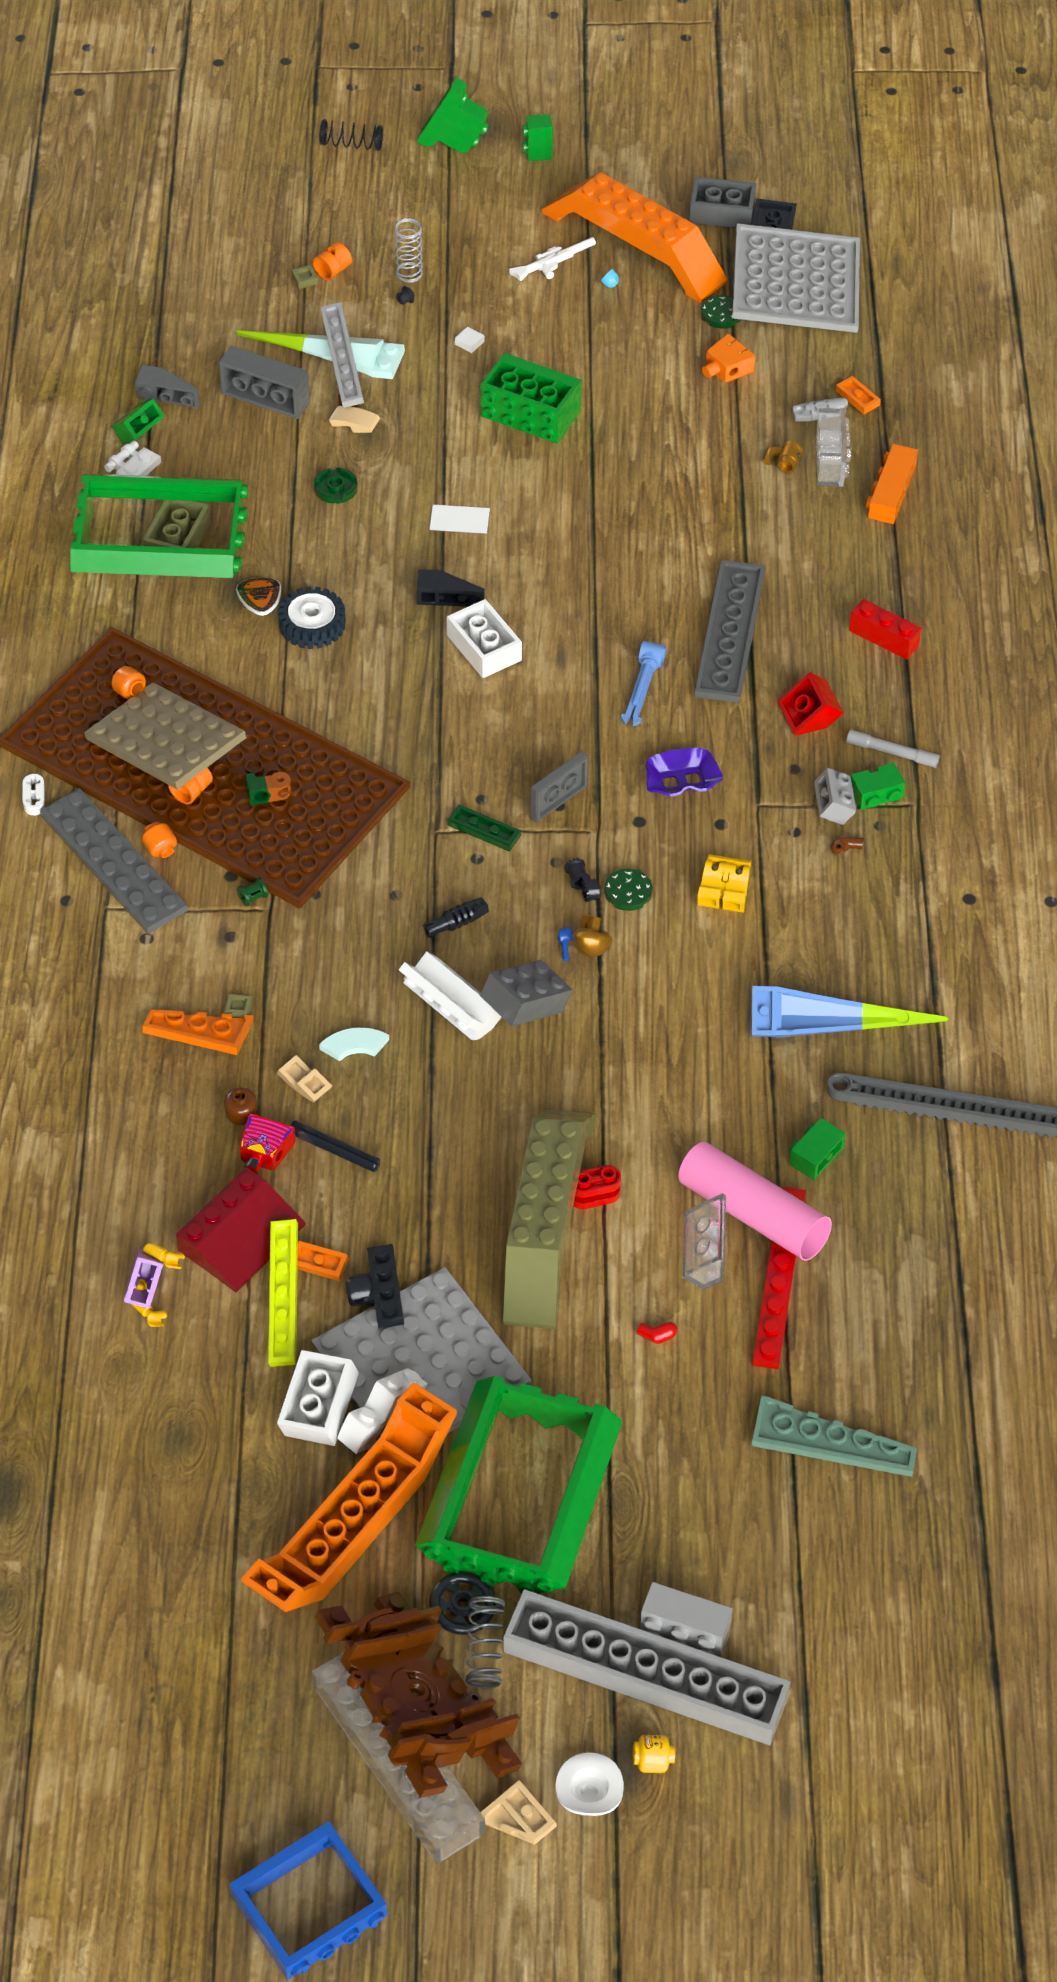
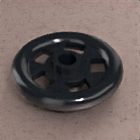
[429,1572,496,1635]

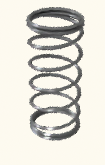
[466,1596,505,1688]

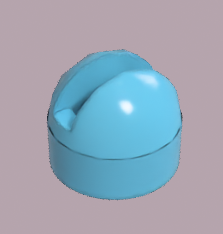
[601,269,619,288]

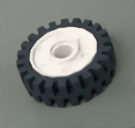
[278,586,346,649]

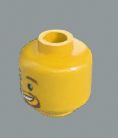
[633,1734,675,1773]

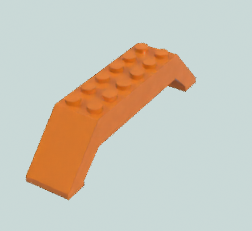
[542,172,728,304]
[241,1382,457,1612]

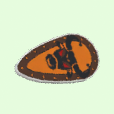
[236,577,281,615]

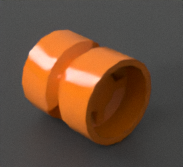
[313,242,352,281]
[168,768,213,804]

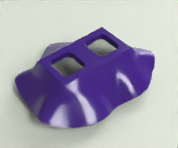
[645,748,723,796]

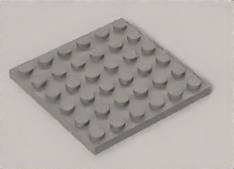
[732,223,860,333]
[311,1267,532,1438]

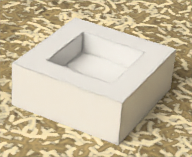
[455,327,484,353]

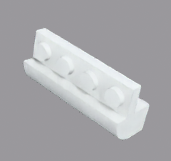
[399,951,501,1040]

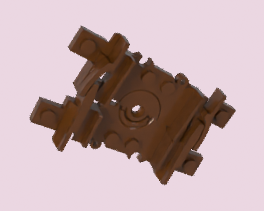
[315,1591,522,1798]

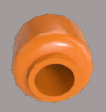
[111,666,146,700]
[142,822,177,858]

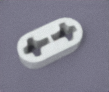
[22,774,45,815]

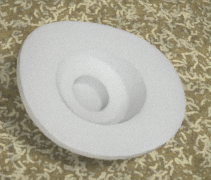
[556,1753,624,1816]

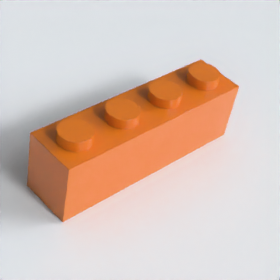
[866,444,918,524]

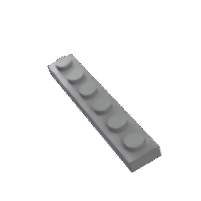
[321,302,364,408]

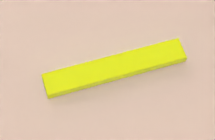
[268,1219,298,1367]

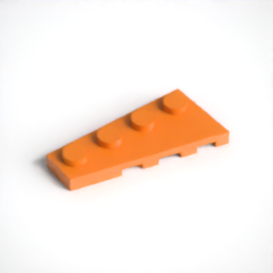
[142,1009,253,1055]

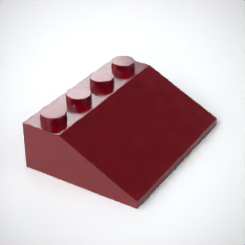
[176,1167,306,1293]

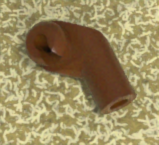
[830,835,864,855]

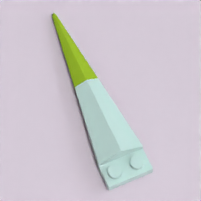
[236,330,405,379]

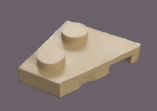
[476,1780,557,1845]

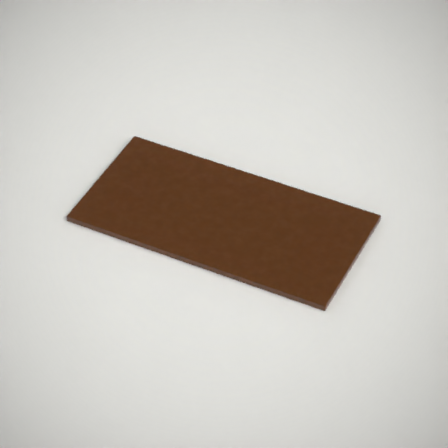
[0,627,410,909]

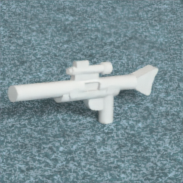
[509,237,596,281]

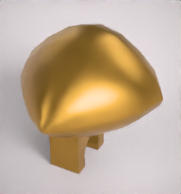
[572,915,612,958]

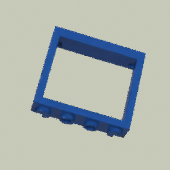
[229,1821,387,1980]

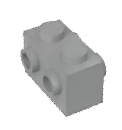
[814,768,856,825]

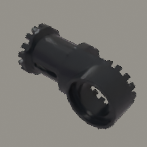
[564,858,600,902]

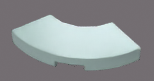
[319,1028,389,1061]

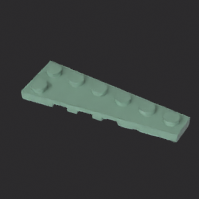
[752,1395,917,1477]

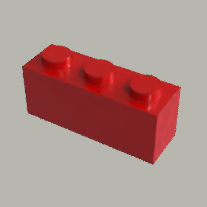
[849,599,921,660]

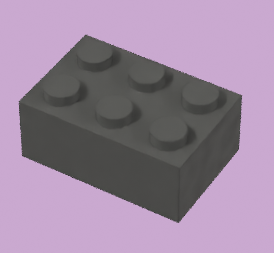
[690,177,757,228]
[480,960,573,1026]

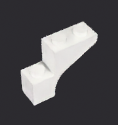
[337,1368,428,1454]

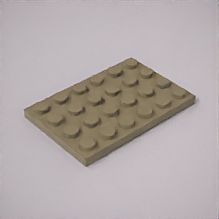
[84,683,246,790]

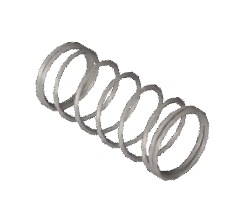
[395,218,423,282]

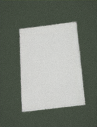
[429,505,490,534]

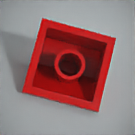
[777,672,843,736]

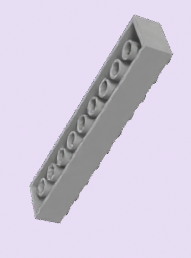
[504,1589,791,1746]

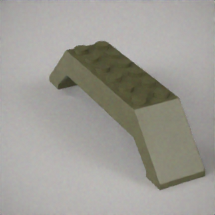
[503,1109,596,1329]

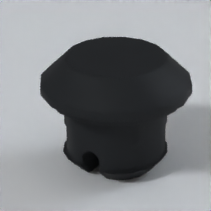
[396,286,415,305]

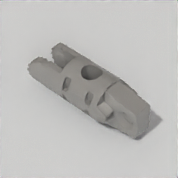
[792,398,848,421]

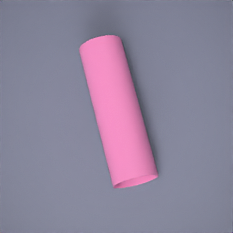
[679,1142,832,1261]

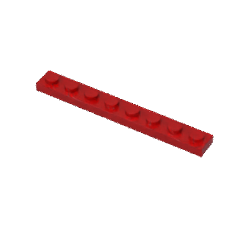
[753,1186,806,1369]

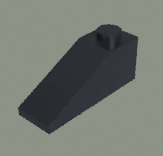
[417,569,485,607]

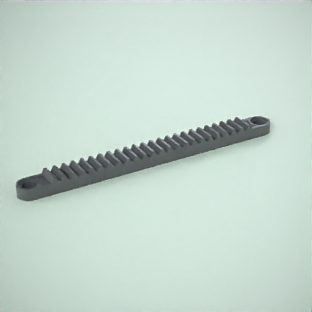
[827,1073,1057,1138]

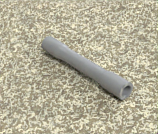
[847,729,940,768]

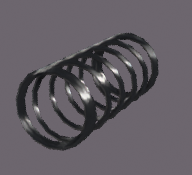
[319,119,383,151]

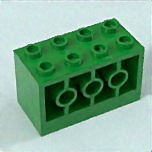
[481,353,582,444]

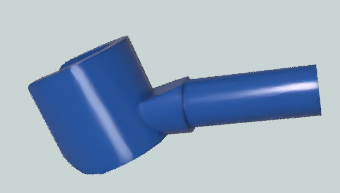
[558,927,573,961]

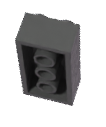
[219,346,310,419]

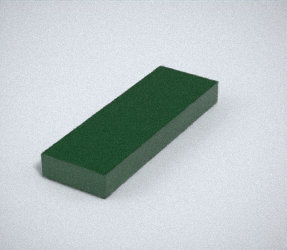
[447,804,521,852]

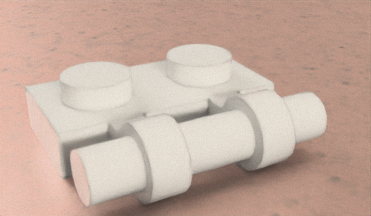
[104,441,161,476]

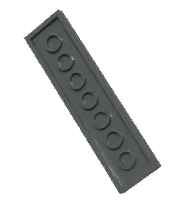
[695,560,766,703]
[40,788,188,934]

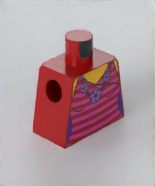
[240,1113,296,1174]

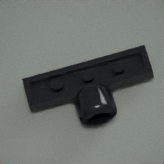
[345,1244,405,1329]

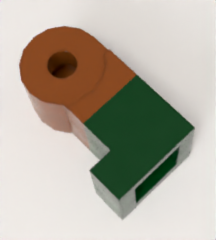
[245,772,291,806]

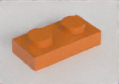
[836,376,881,415]
[297,1241,349,1281]

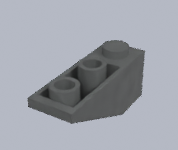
[135,365,200,408]

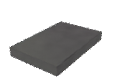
[530,751,588,823]

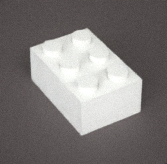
[447,599,522,678]
[277,1350,359,1446]

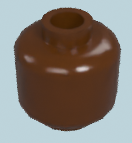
[224,1087,258,1125]

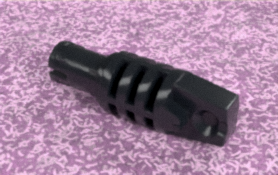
[423,897,489,938]

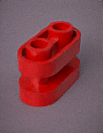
[573,1165,621,1209]

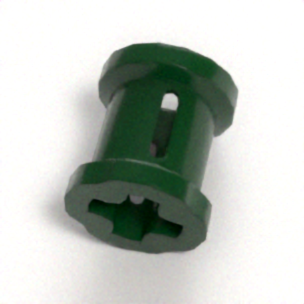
[237,877,268,907]

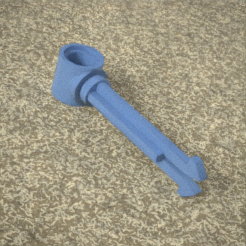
[621,641,666,726]

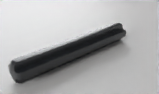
[290,1120,380,1172]

